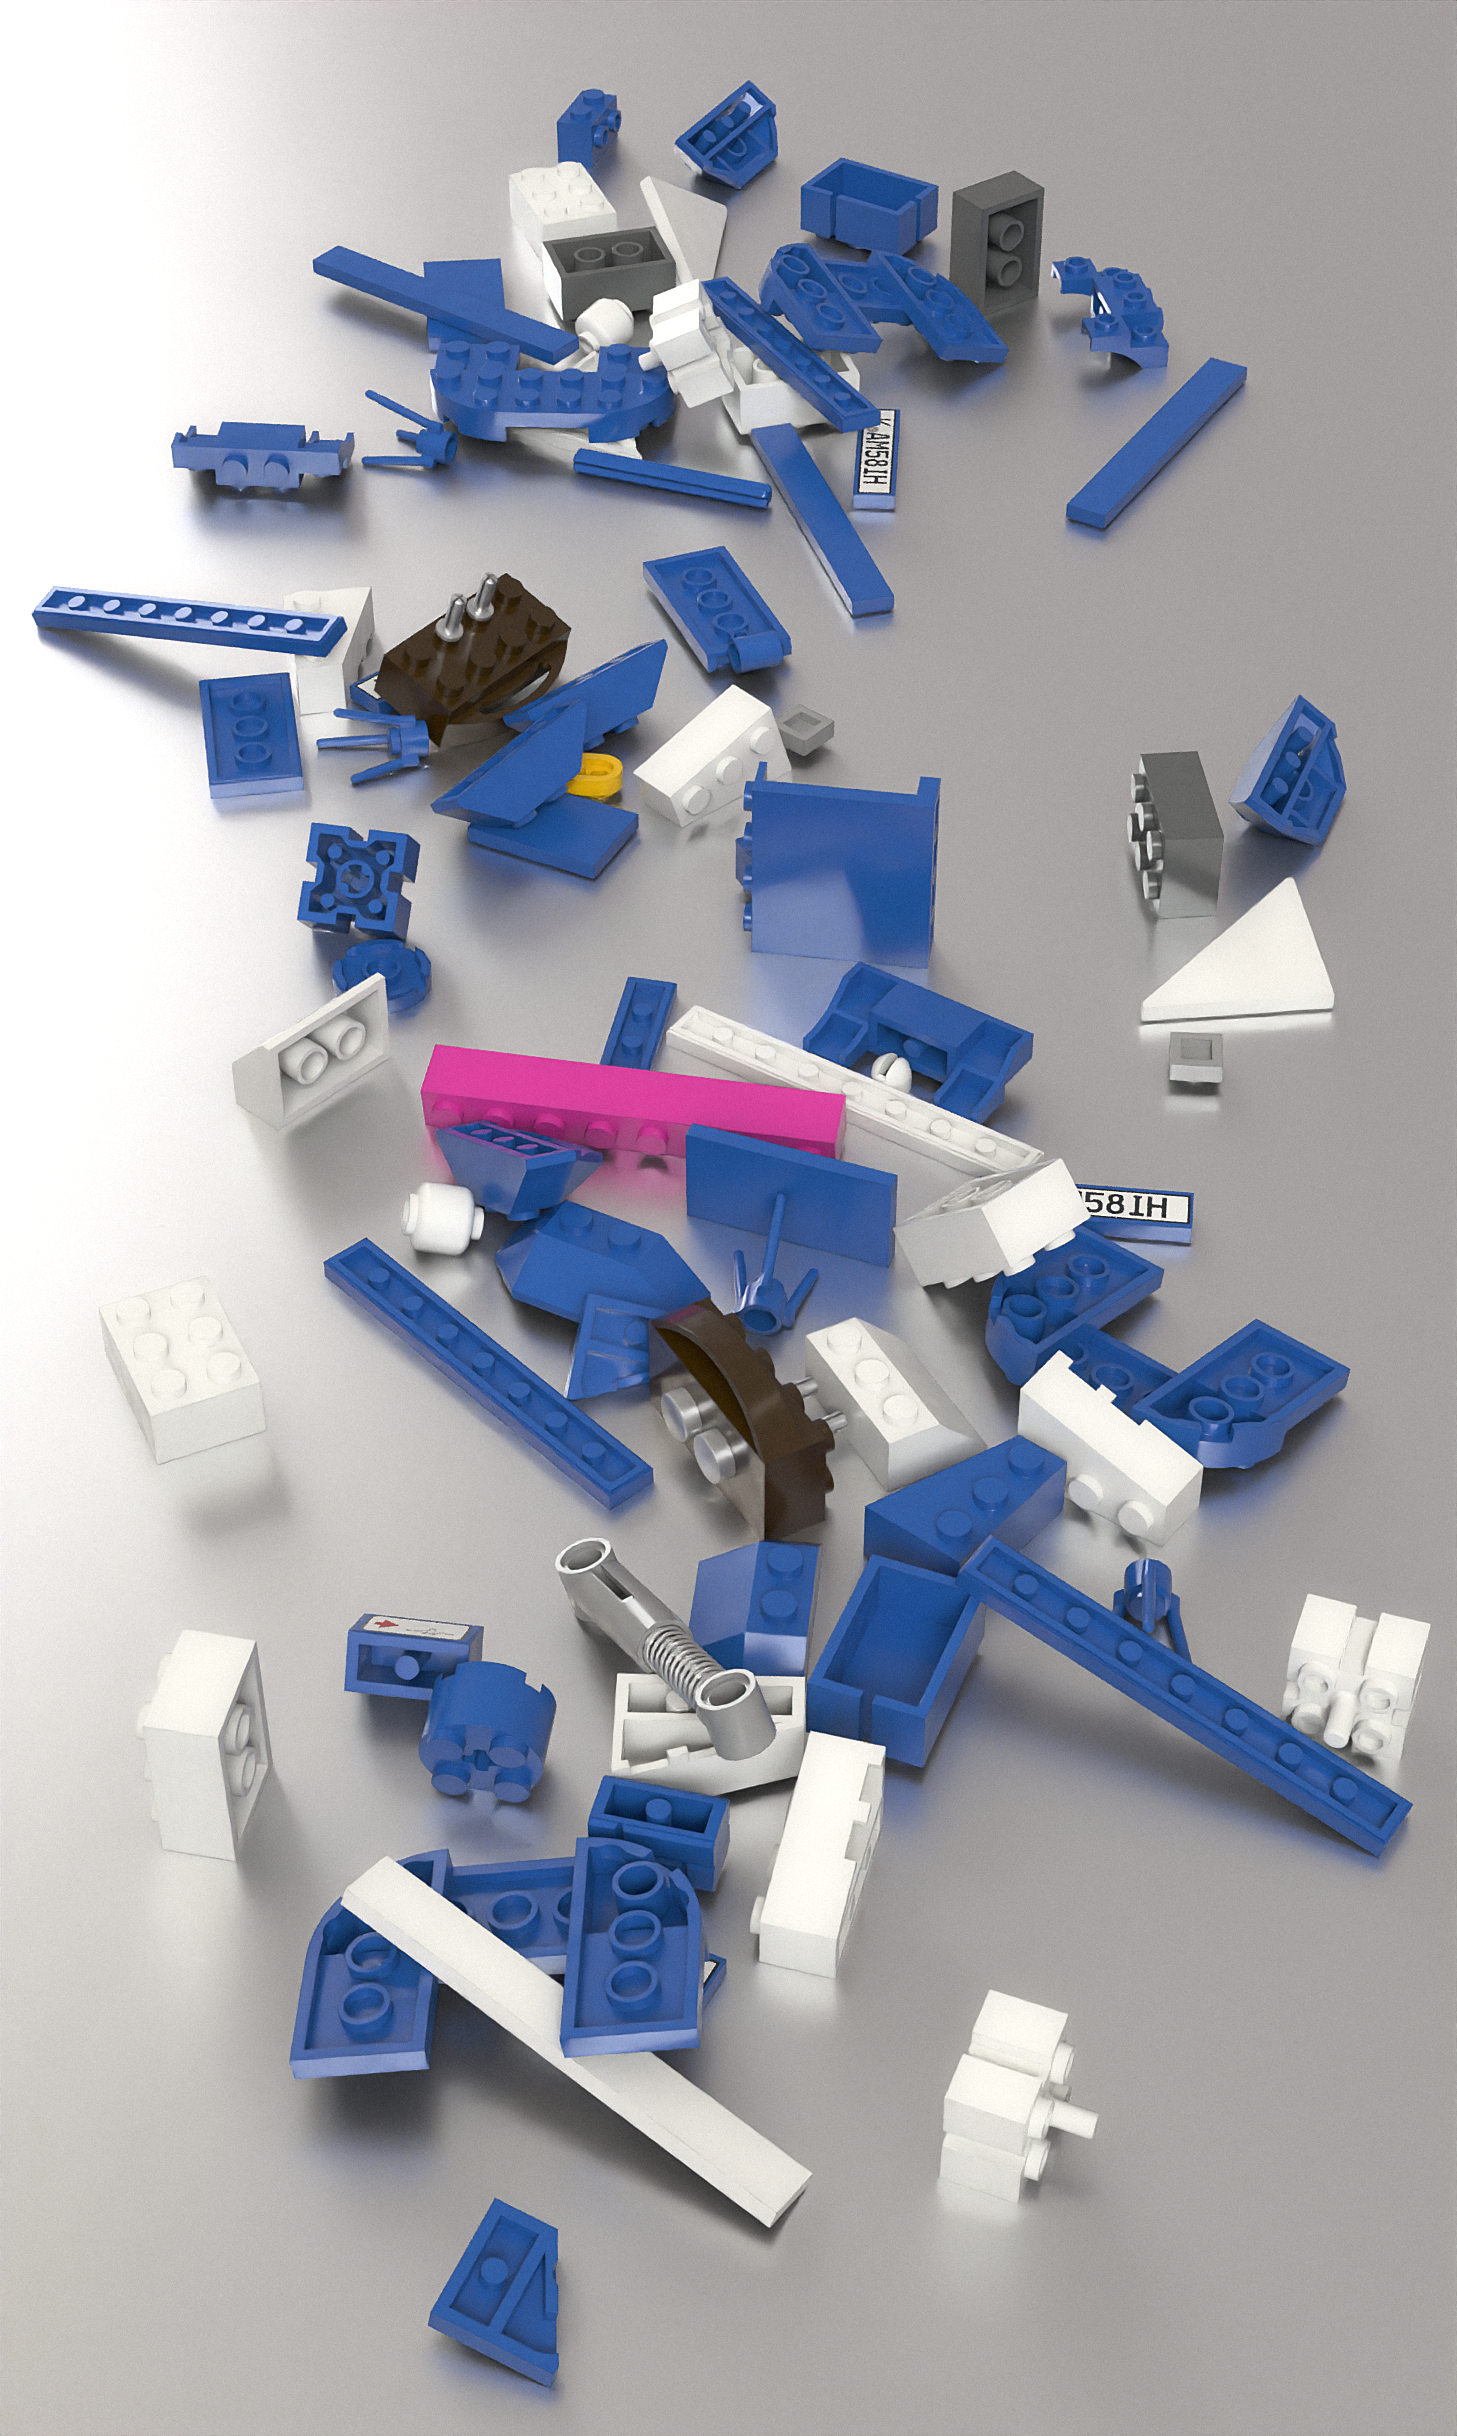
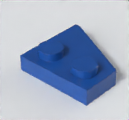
[564,1293,670,1402]
[427,2198,559,2388]

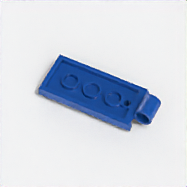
[643,546,792,674]

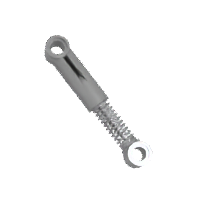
[555,1537,777,1761]

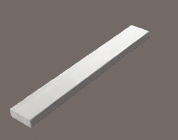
[666,1005,1045,1178]
[341,1855,813,2228]

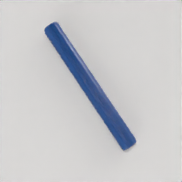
[573,448,772,509]

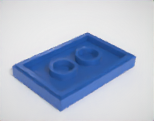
[468,793,639,879]

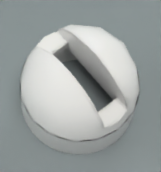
[870,1053,912,1094]

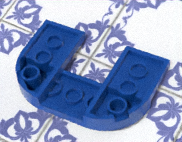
[758,243,1010,364]
[430,341,677,443]
[984,1224,1351,1468]
[289,1837,709,2079]

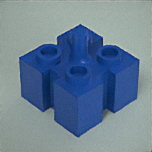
[297,822,421,941]

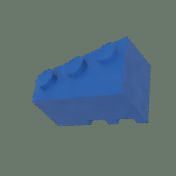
[863,1435,1067,1578]

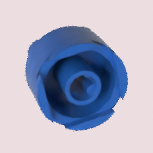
[418,1661,557,1803]

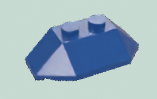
[674,80,778,190]
[503,638,668,751]
[1227,695,1347,847]
[430,698,588,828]
[435,1120,603,1221]
[494,1200,711,1323]
[688,1539,823,1691]

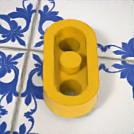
[565,753,623,799]

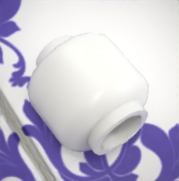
[575,298,634,355]
[401,1182,484,1256]

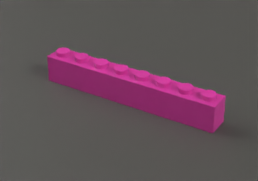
[420,1044,847,1160]

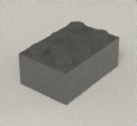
[949,170,1045,316]
[542,226,676,322]
[1127,751,1224,919]

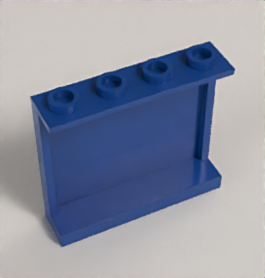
[743,761,941,969]

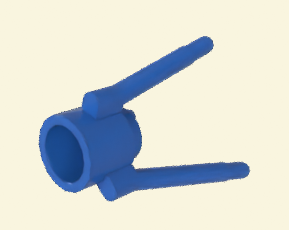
[361,390,458,469]
[316,708,429,784]
[733,1194,819,1335]
[1112,1558,1192,1662]

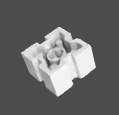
[639,278,734,408]
[1280,1593,1431,1760]
[940,1989,1100,2204]

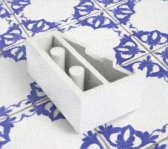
[282,586,375,715]
[633,684,792,828]
[1017,1350,1204,1548]
[611,1673,805,1796]
[750,1731,886,1979]

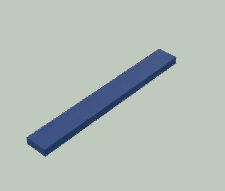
[313,245,579,366]
[701,276,881,433]
[1066,358,1248,529]
[751,423,894,616]
[31,586,348,658]
[323,1237,654,1510]
[954,1534,1413,1858]

